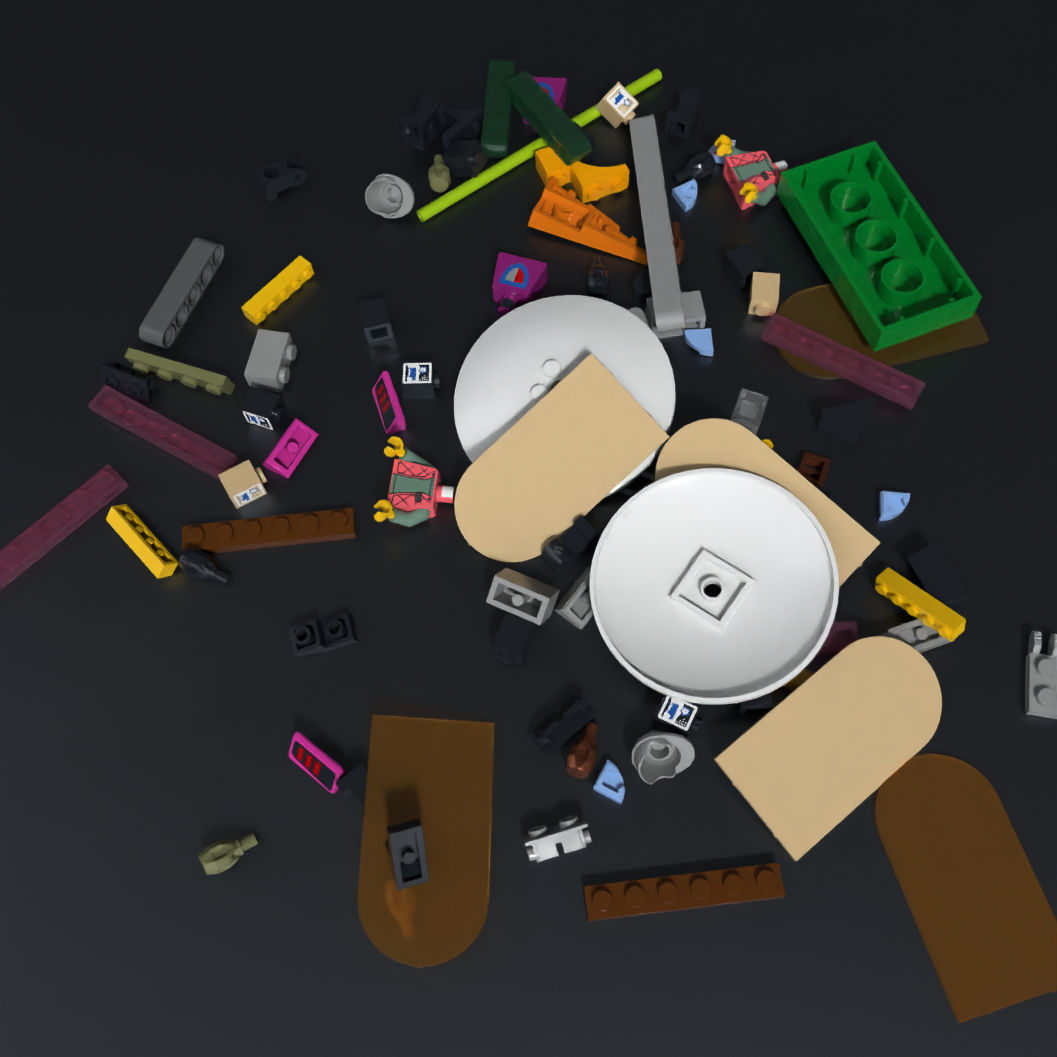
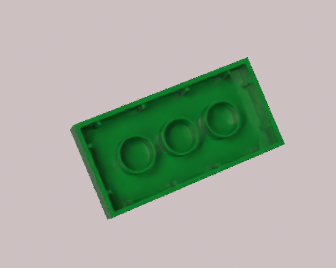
[776,141,982,352]

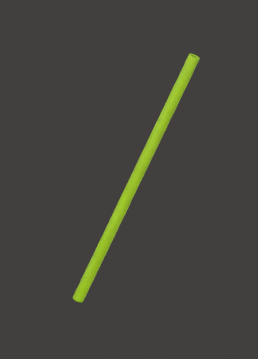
[416,68,662,222]

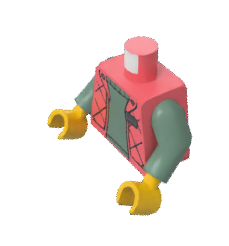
[714,135,788,210]
[374,436,455,527]

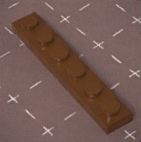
[182,507,356,554]
[584,863,785,922]

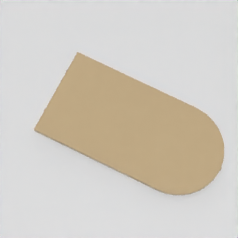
[454,353,670,562]
[655,418,881,587]
[714,636,942,861]

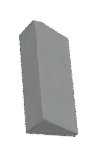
[554,566,594,629]

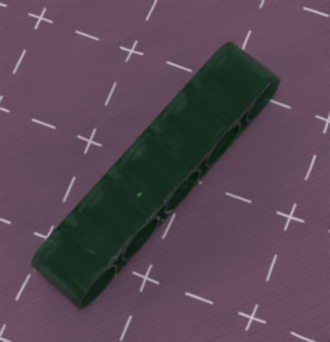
[481,59,515,158]
[502,70,592,166]

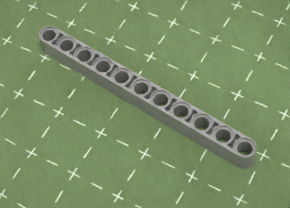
[629,114,686,333]

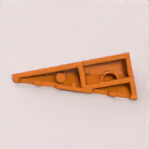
[528,176,648,265]

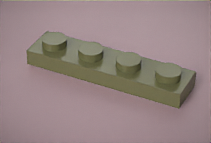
[125,347,235,395]

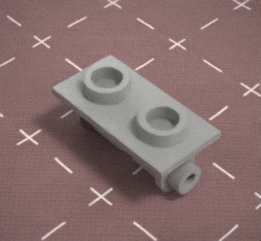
[523,815,592,862]

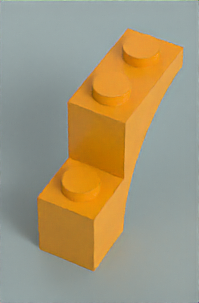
[535,143,629,204]

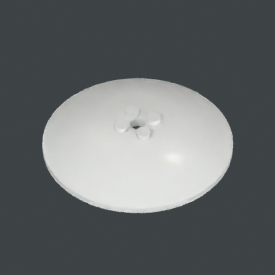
[454,295,676,498]
[590,468,839,705]

